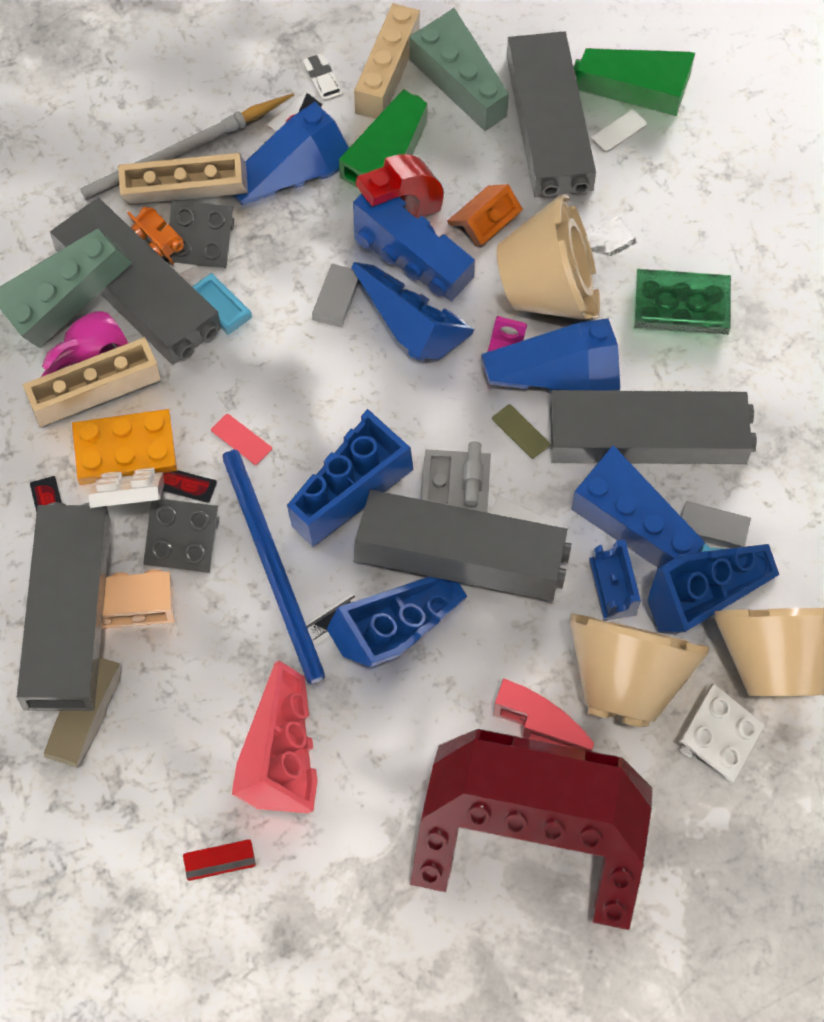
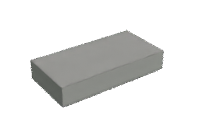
[312,263,360,327]
[682,501,751,548]

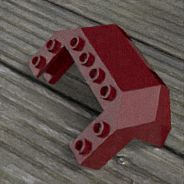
[410,729,653,930]

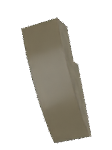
[44,657,120,768]

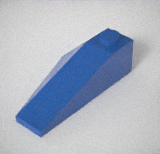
[647,544,780,632]

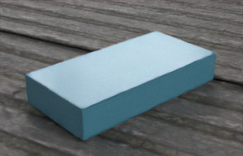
[192,273,252,335]

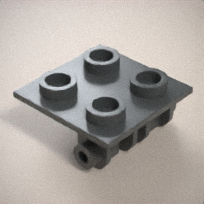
[165,200,234,268]
[143,499,220,573]

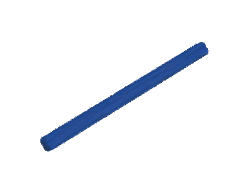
[222,449,325,684]

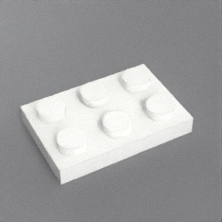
[88,468,164,508]

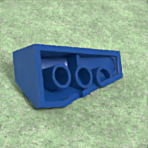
[232,102,349,205]
[351,262,475,361]
[481,318,620,392]
[327,577,467,667]

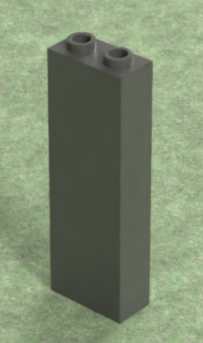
[506,31,596,197]
[50,197,221,365]
[550,390,757,464]
[354,490,572,601]
[17,502,111,711]

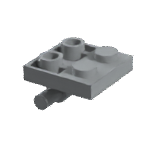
[421,441,491,513]

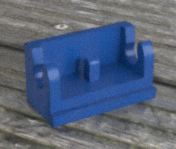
[589,539,641,621]

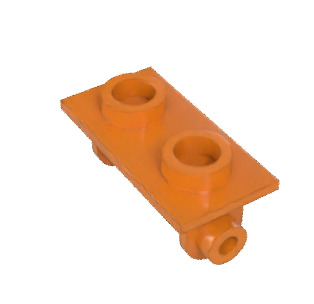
[127,206,184,265]

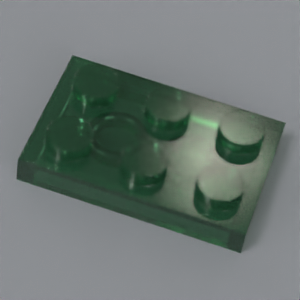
[634,269,731,335]

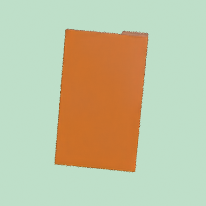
[447,184,523,246]

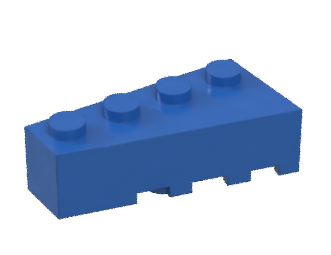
[353,193,475,302]
[287,409,414,547]
[571,445,705,568]

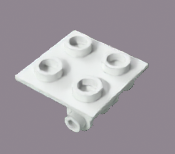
[679,684,765,783]

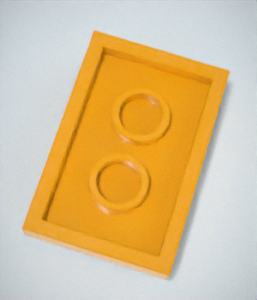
[72,409,177,485]

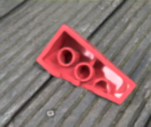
[232,660,318,814]

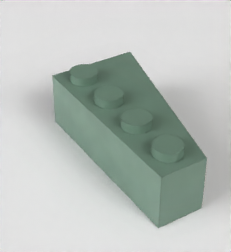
[409,8,509,131]
[0,228,132,348]

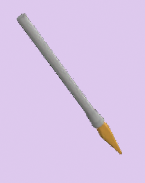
[80,93,294,199]

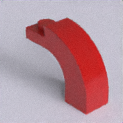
[355,154,444,219]

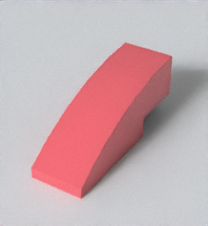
[493,678,594,751]

